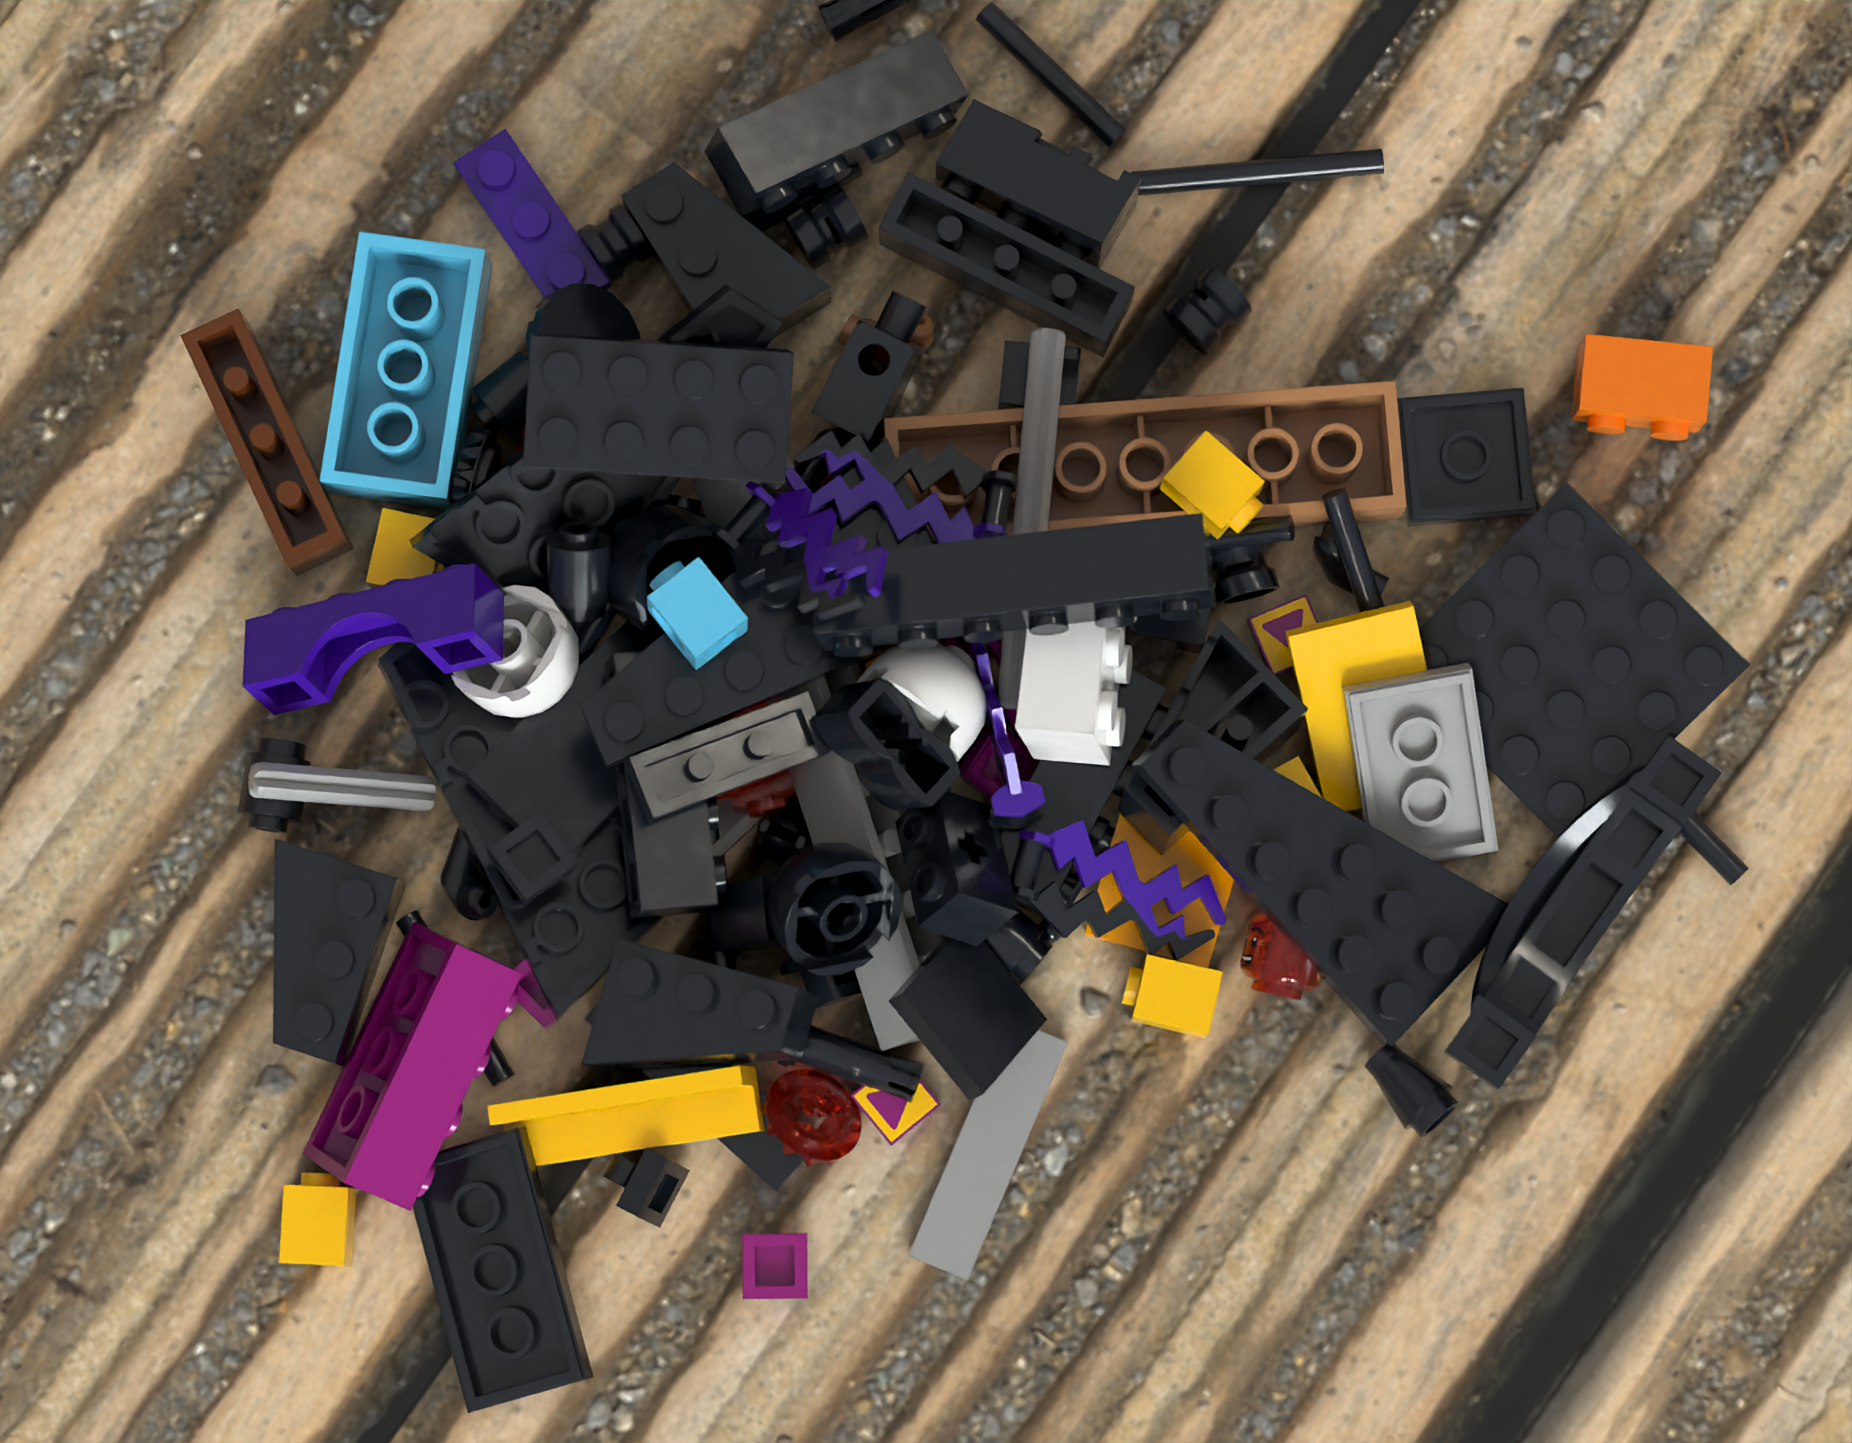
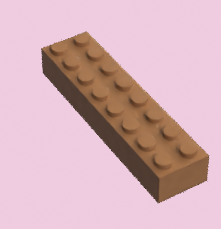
[884,381,1407,544]

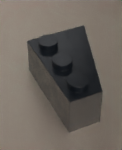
[1117,618,1308,855]

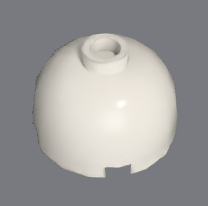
[451,585,579,718]
[857,644,987,762]

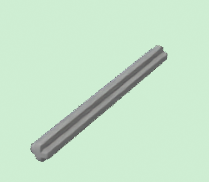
[997,328,1066,711]

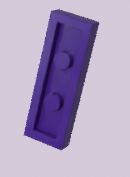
[453,129,612,297]

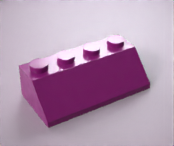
[302,921,522,1211]

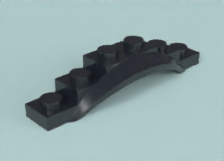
[1443,735,1722,1090]

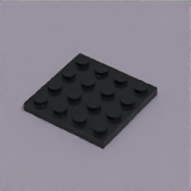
[1419,482,1750,837]

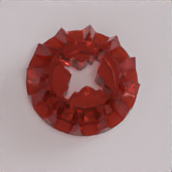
[760,1069,862,1167]

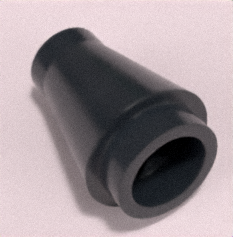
[1364,1044,1459,1138]

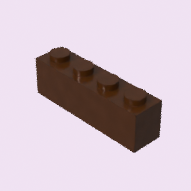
[180,308,354,576]

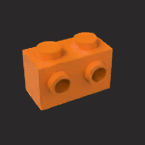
[1571,334,1713,441]

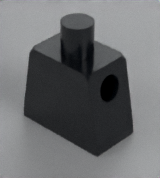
[811,290,926,442]

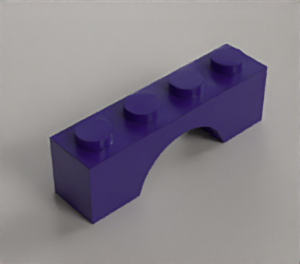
[242,563,504,715]

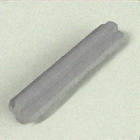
[248,762,436,811]

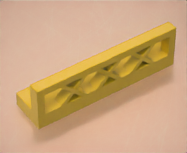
[487,1066,765,1166]

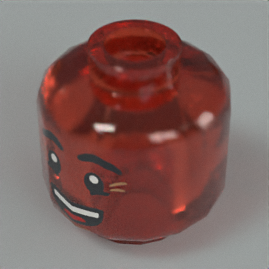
[1240,913,1322,1000]

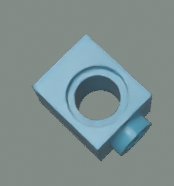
[647,557,748,670]

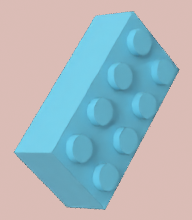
[320,232,492,510]

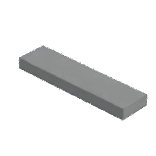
[908,1030,1068,1281]

